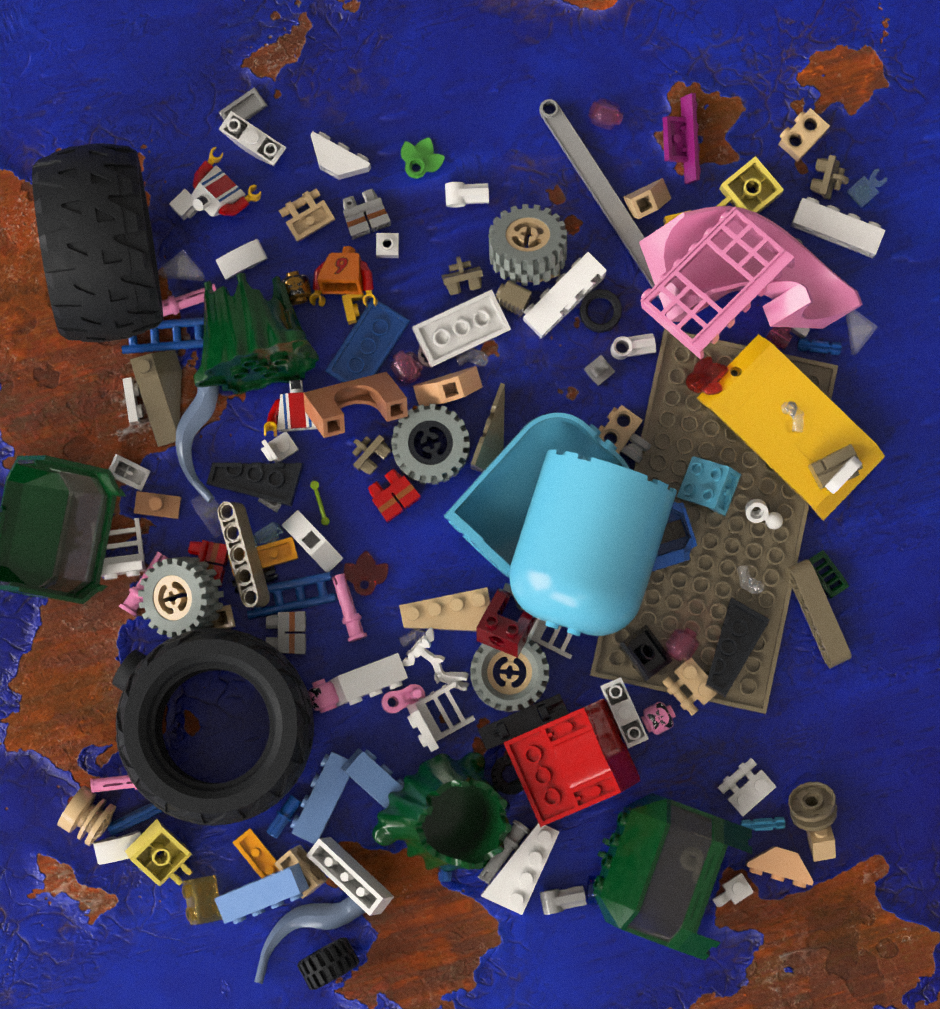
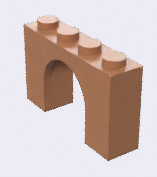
[303,372,408,438]

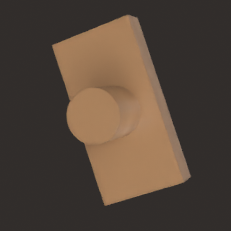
[134,491,182,519]

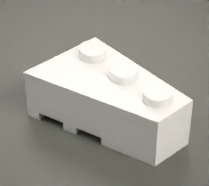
[328,653,408,707]

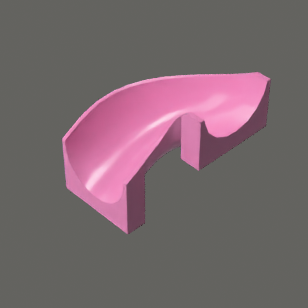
[639,206,863,329]

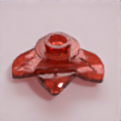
[686,357,729,395]
[344,551,389,596]

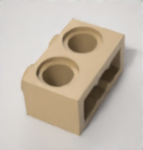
[778,108,830,162]
[599,405,643,454]
[274,844,328,899]

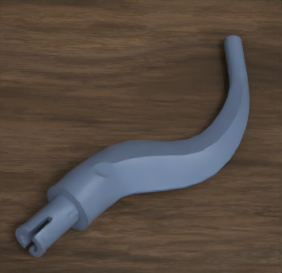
[175,386,219,503]
[254,897,365,984]

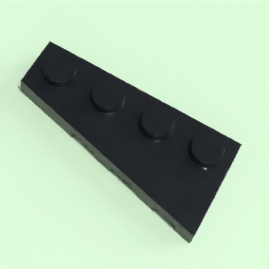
[206,463,304,507]
[706,597,770,697]

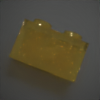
[182,875,223,925]

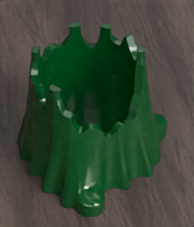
[193,273,319,395]
[372,751,512,872]

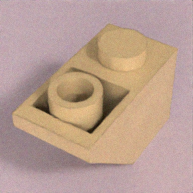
[623,178,672,219]
[806,825,836,862]

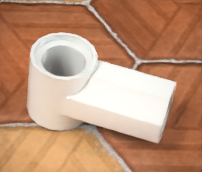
[445,182,489,208]
[610,333,656,360]

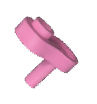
[381,684,425,714]

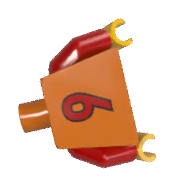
[309,246,378,307]

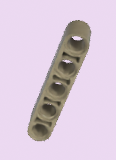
[217,502,270,608]
[786,559,852,668]

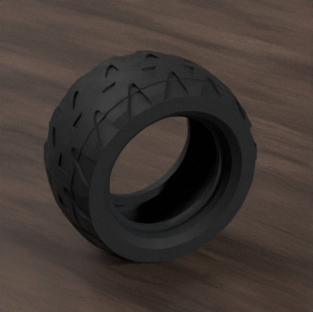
[32,143,163,342]
[116,628,314,826]

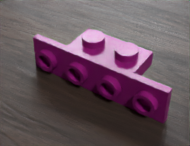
[662,93,701,184]

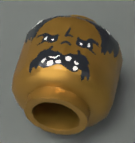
[281,271,312,305]

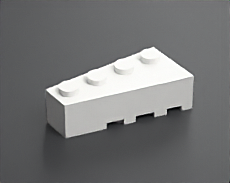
[523,252,607,339]
[481,823,559,915]

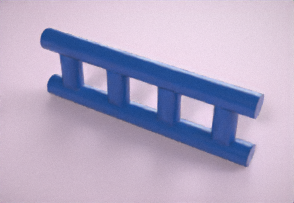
[122,317,204,354]
[247,572,336,620]

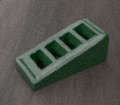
[808,550,849,599]

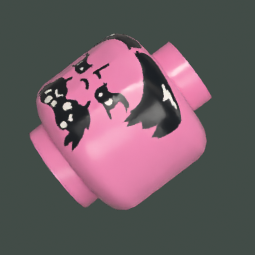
[308,679,339,713]
[641,702,676,735]

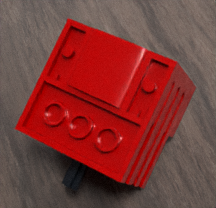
[504,698,640,827]

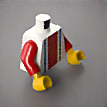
[191,147,261,217]
[264,380,317,437]

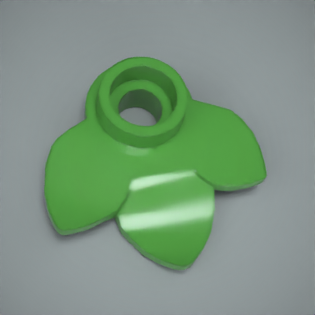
[401,138,445,179]

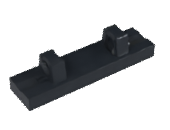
[478,693,569,750]

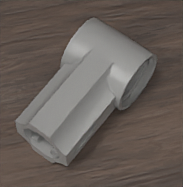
[539,885,587,915]

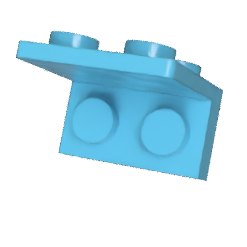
[677,456,741,516]

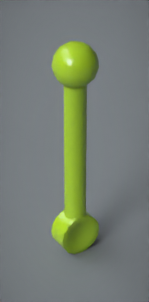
[310,481,330,526]

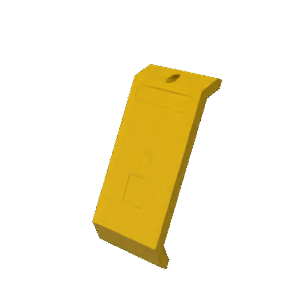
[697,334,885,520]

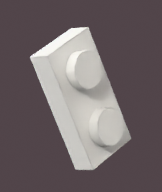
[123,377,143,425]

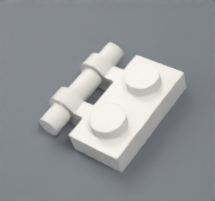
[717,758,776,816]

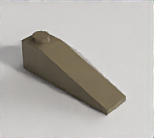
[130,350,182,447]
[471,383,505,472]

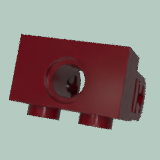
[476,588,537,658]

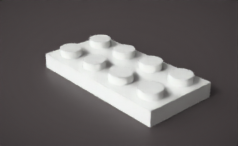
[412,290,511,367]

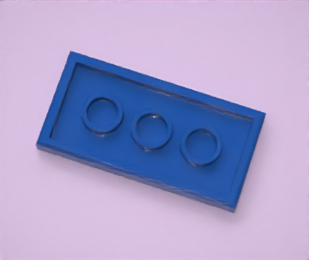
[325,298,410,383]

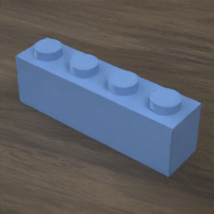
[340,748,404,809]
[290,751,350,844]
[214,863,309,924]

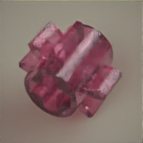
[766,327,793,350]

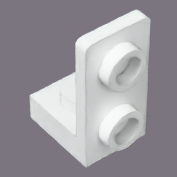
[261,431,299,463]

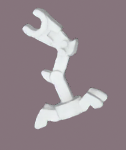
[402,627,469,691]

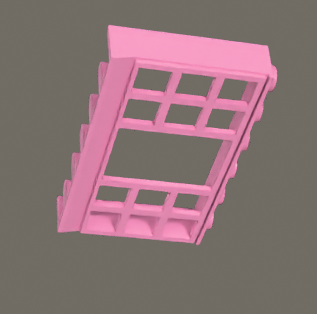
[641,206,795,359]

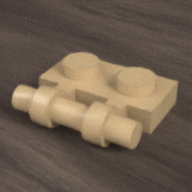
[278,188,335,242]
[662,657,718,716]

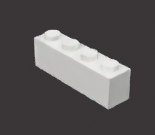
[791,197,885,259]
[306,837,394,916]

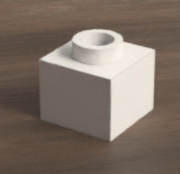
[169,189,197,220]
[376,233,399,258]

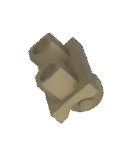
[810,155,849,200]
[441,256,483,295]
[352,435,392,476]

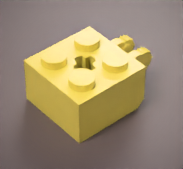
[717,156,784,214]
[125,819,193,886]

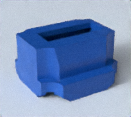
[652,502,697,572]

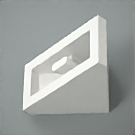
[109,454,151,491]

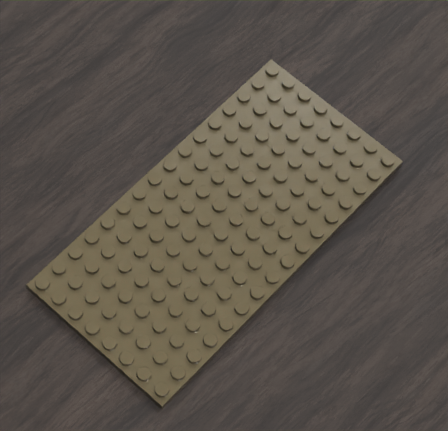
[590,328,838,714]

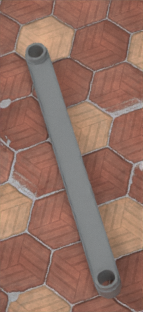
[539,99,660,299]

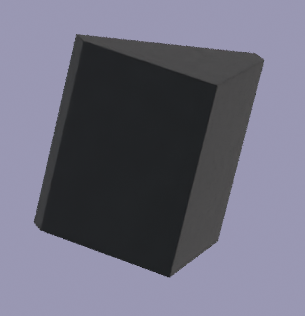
[618,624,673,681]

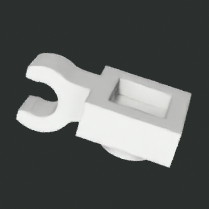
[712,873,754,907]

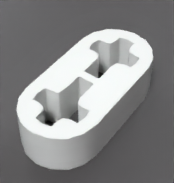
[825,456,862,494]

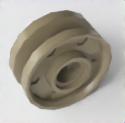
[788,782,838,831]

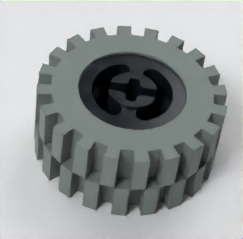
[391,404,470,485]

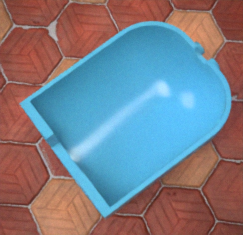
[444,413,629,578]
[509,449,677,637]

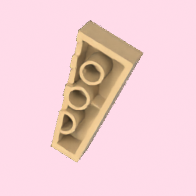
[399,587,490,632]

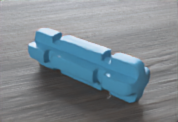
[741,817,785,831]

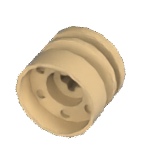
[57,786,116,846]

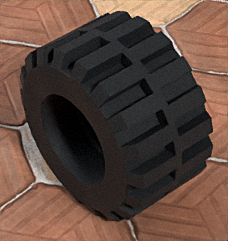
[297,937,360,990]

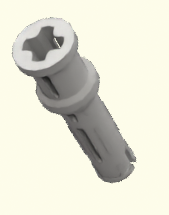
[477,820,531,885]

